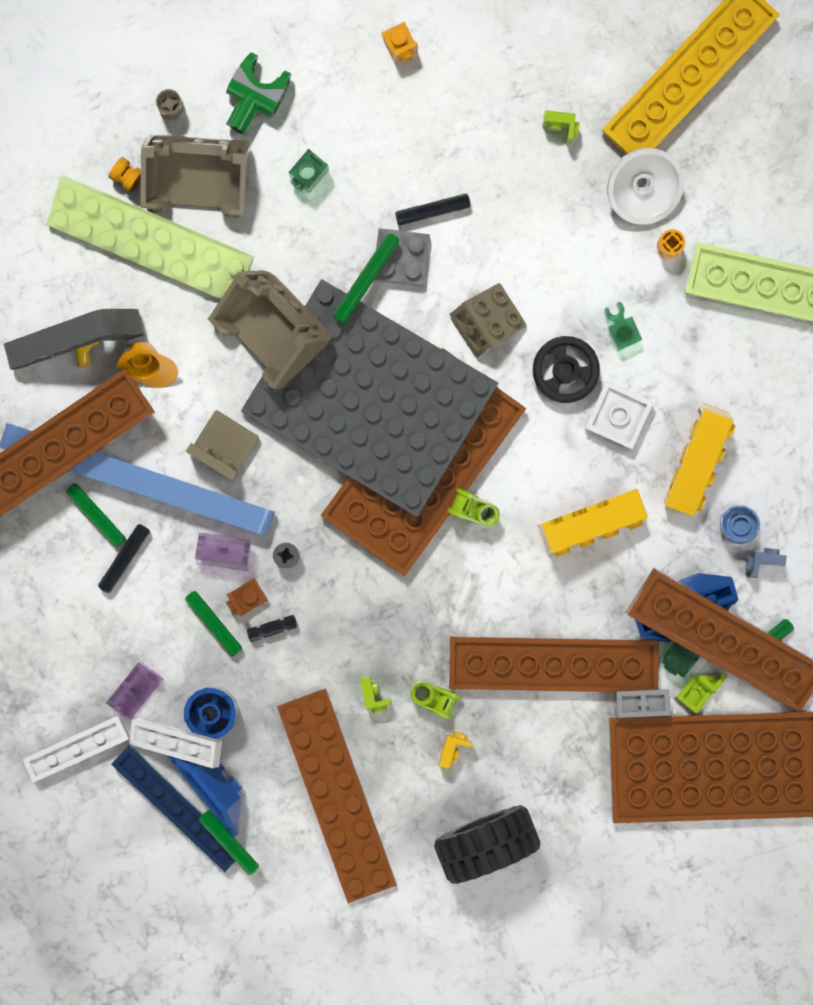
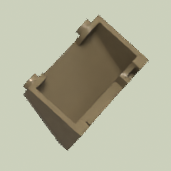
[140,135,250,218]
[208,270,332,390]

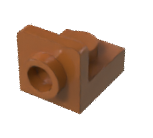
[226,578,268,617]

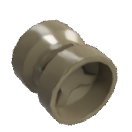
[156,89,184,120]

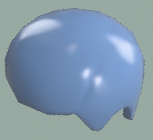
[720,505,760,545]

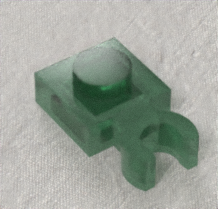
[604,302,643,351]

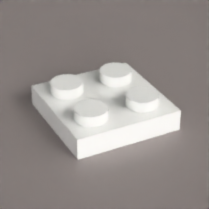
[584,381,654,450]

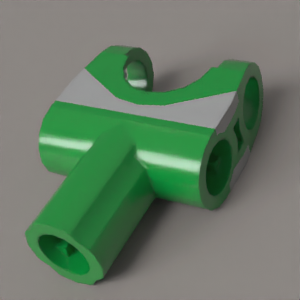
[226,52,292,135]

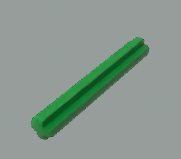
[333,233,399,324]

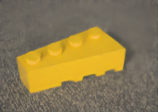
[664,402,736,517]
[538,489,648,557]

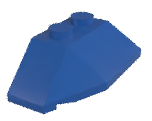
[635,573,739,643]
[167,756,243,838]

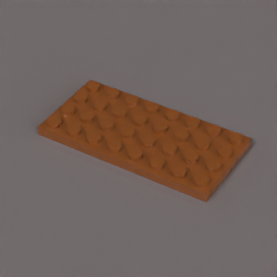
[320,348,527,577]
[609,711,813,823]

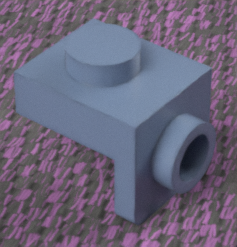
[745,548,787,578]

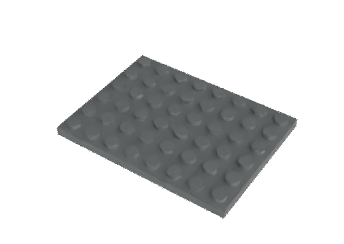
[241,279,499,518]

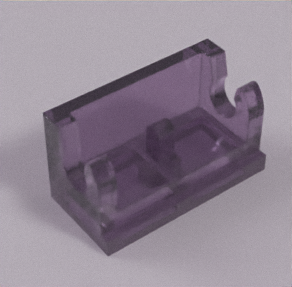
[195,532,251,571]
[106,661,164,720]

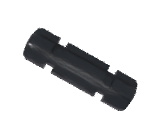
[247,615,298,642]

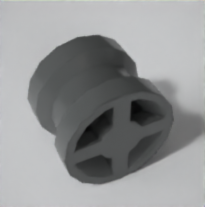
[273,543,300,568]

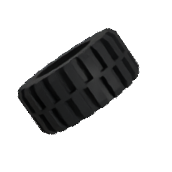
[434,805,541,884]

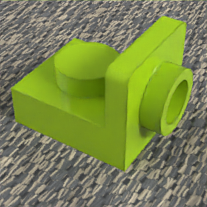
[542,110,580,144]
[359,675,392,713]

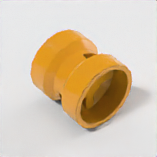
[108,157,141,193]
[656,229,685,259]

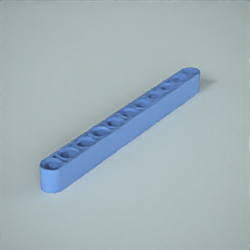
[0,423,275,536]

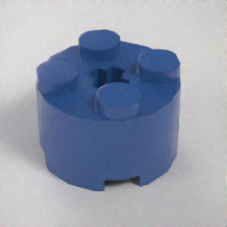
[184,686,238,739]

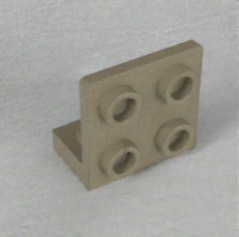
[449,283,527,357]
[185,410,259,481]

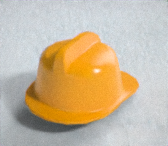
[117,342,178,387]

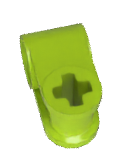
[447,487,500,527]
[410,680,461,720]

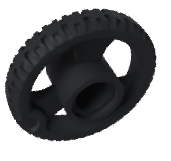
[532,336,600,403]

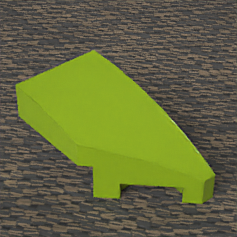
[674,674,728,715]

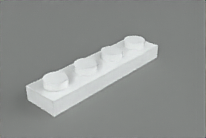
[22,715,130,783]
[129,718,222,768]

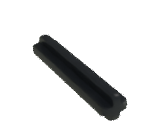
[395,193,471,225]
[98,524,150,593]

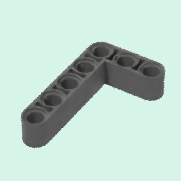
[3,309,145,370]

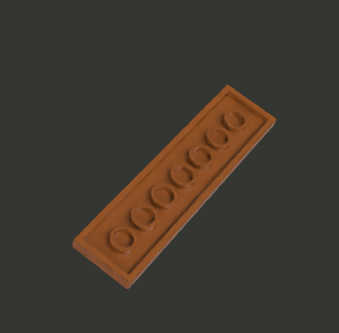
[0,368,155,518]
[626,568,813,712]
[449,636,659,692]
[277,688,397,903]

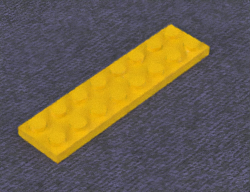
[601,0,780,155]

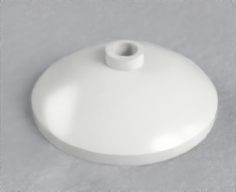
[607,148,684,225]

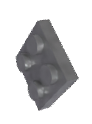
[374,228,430,287]

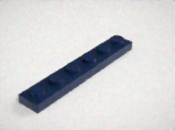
[111,745,235,872]

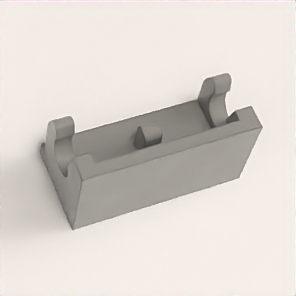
[614,689,671,718]

